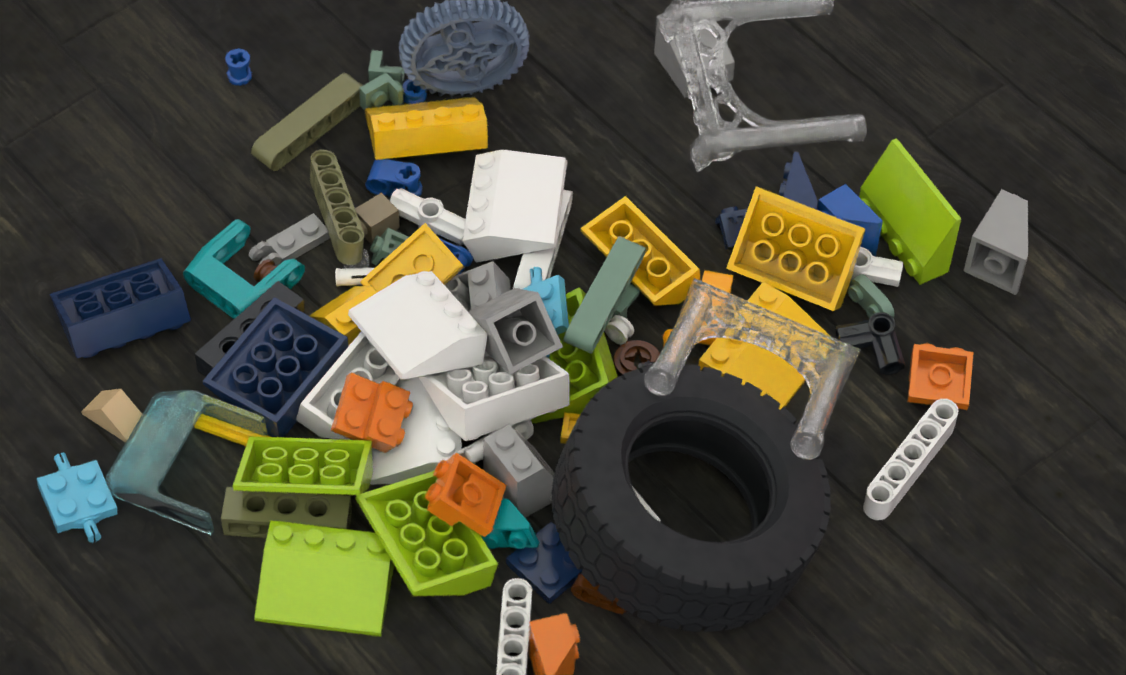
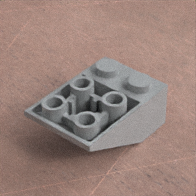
[445,261,510,312]

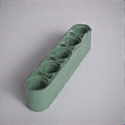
[563,236,646,354]

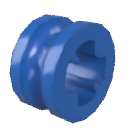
[402,79,427,104]

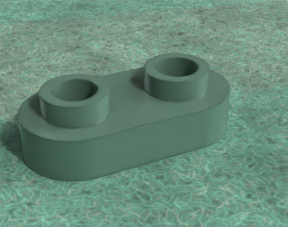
[848,274,895,318]

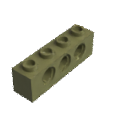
[221,487,352,538]

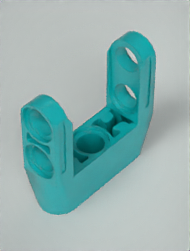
[183,219,305,319]

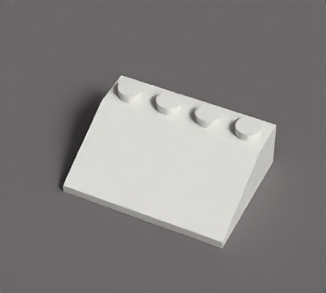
[462,150,567,263]
[348,271,488,380]
[418,351,569,441]
[370,377,462,484]

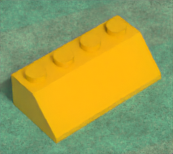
[581,196,701,305]

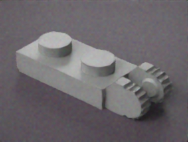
[248,213,330,265]

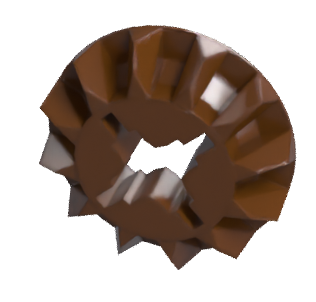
[614,340,661,375]

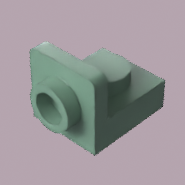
[359,73,404,110]
[370,228,409,265]

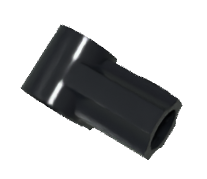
[834,312,905,376]

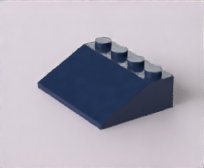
[50,258,191,359]
[203,297,349,438]

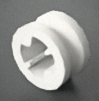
[605,315,634,345]

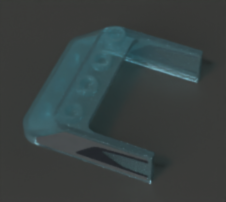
[106,390,268,535]

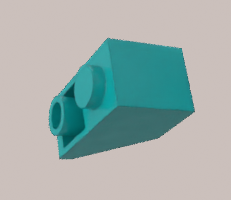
[480,498,540,549]

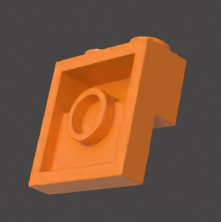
[907,343,974,410]
[331,372,413,453]
[425,452,507,537]

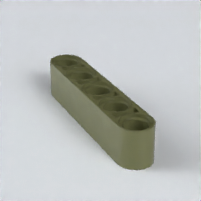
[251,73,363,171]
[310,150,364,265]

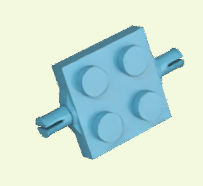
[523,267,569,357]
[37,453,117,542]

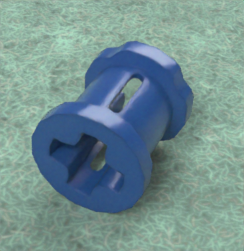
[225,49,252,86]

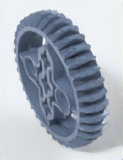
[399,0,529,97]

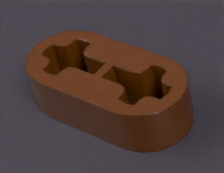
[571,573,626,614]

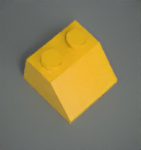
[309,286,377,346]

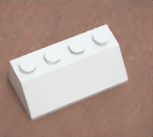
[296,331,401,440]

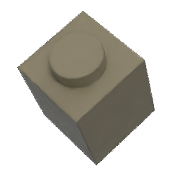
[355,193,400,244]

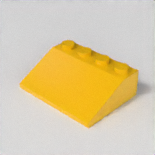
[365,97,488,160]
[726,187,865,311]
[698,282,835,410]

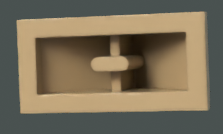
[82,389,148,444]

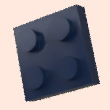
[506,522,583,604]

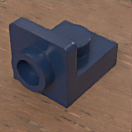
[715,207,748,249]

